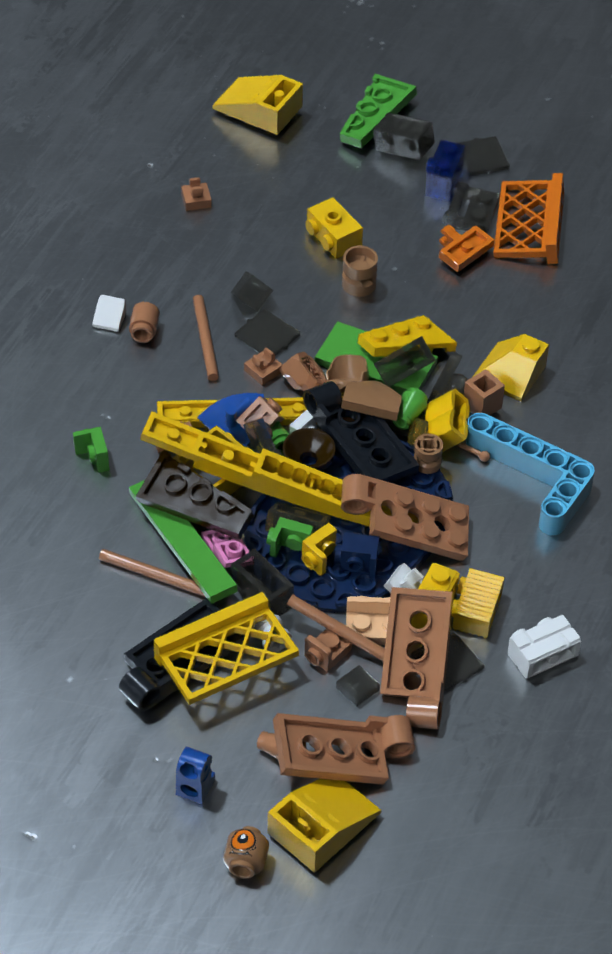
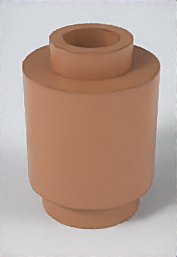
[129,302,160,343]

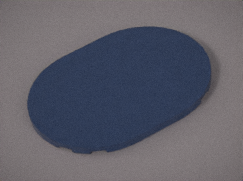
[244,436,453,613]

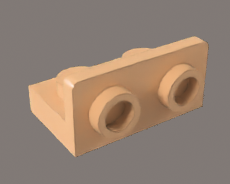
[346,596,390,645]

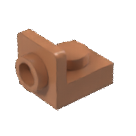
[236,396,285,441]
[304,628,352,672]

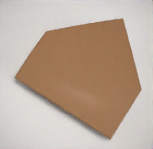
[341,381,402,421]

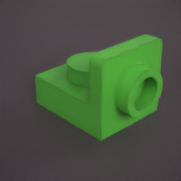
[73,426,110,473]
[266,517,314,558]

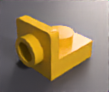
[301,522,337,576]

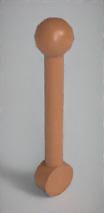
[456,442,490,462]

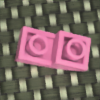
[200,530,253,568]

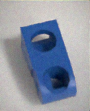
[176,746,215,804]

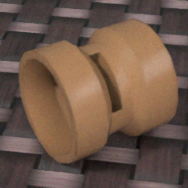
[413,433,443,474]

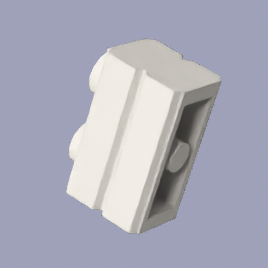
[508,615,581,679]

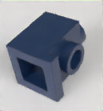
[335,532,380,578]

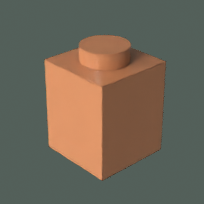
[464,369,505,415]

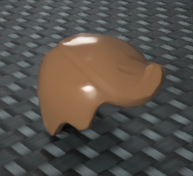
[326,355,369,396]

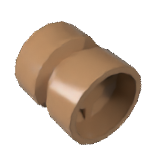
[342,245,378,297]

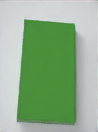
[315,321,438,394]

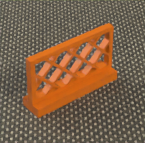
[493,173,565,264]

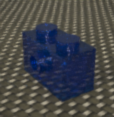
[425,140,465,202]

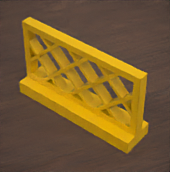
[154,592,299,705]

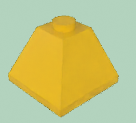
[473,334,549,402]

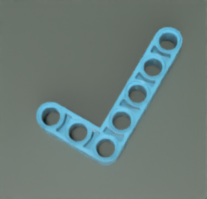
[466,413,595,535]

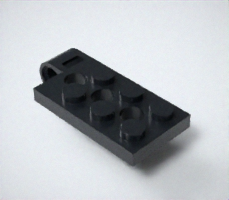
[303,381,420,483]
[119,598,245,711]

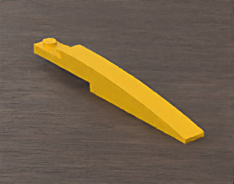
[140,411,418,527]

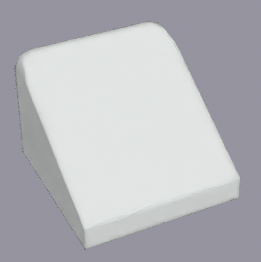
[92,295,127,332]

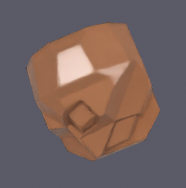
[279,352,327,391]

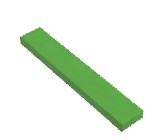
[129,480,238,604]

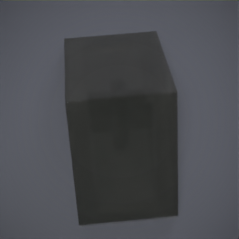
[374,336,436,387]

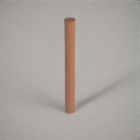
[193,295,219,381]
[99,549,206,597]
[286,594,385,661]

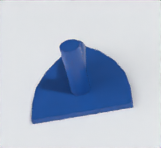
[197,393,264,447]

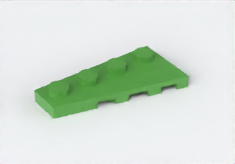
[340,74,417,148]

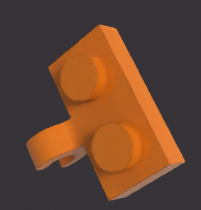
[438,225,495,272]

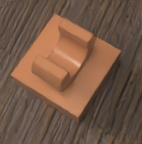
[181,177,212,211]
[244,347,283,386]

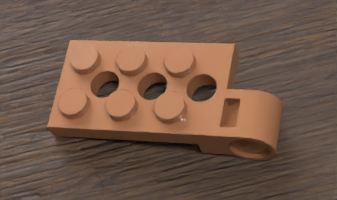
[341,474,469,561]
[380,587,454,730]
[273,713,415,785]

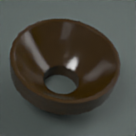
[283,428,335,471]

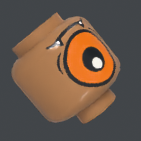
[223,826,269,878]

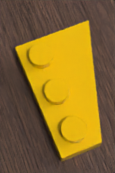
[357,315,457,357]

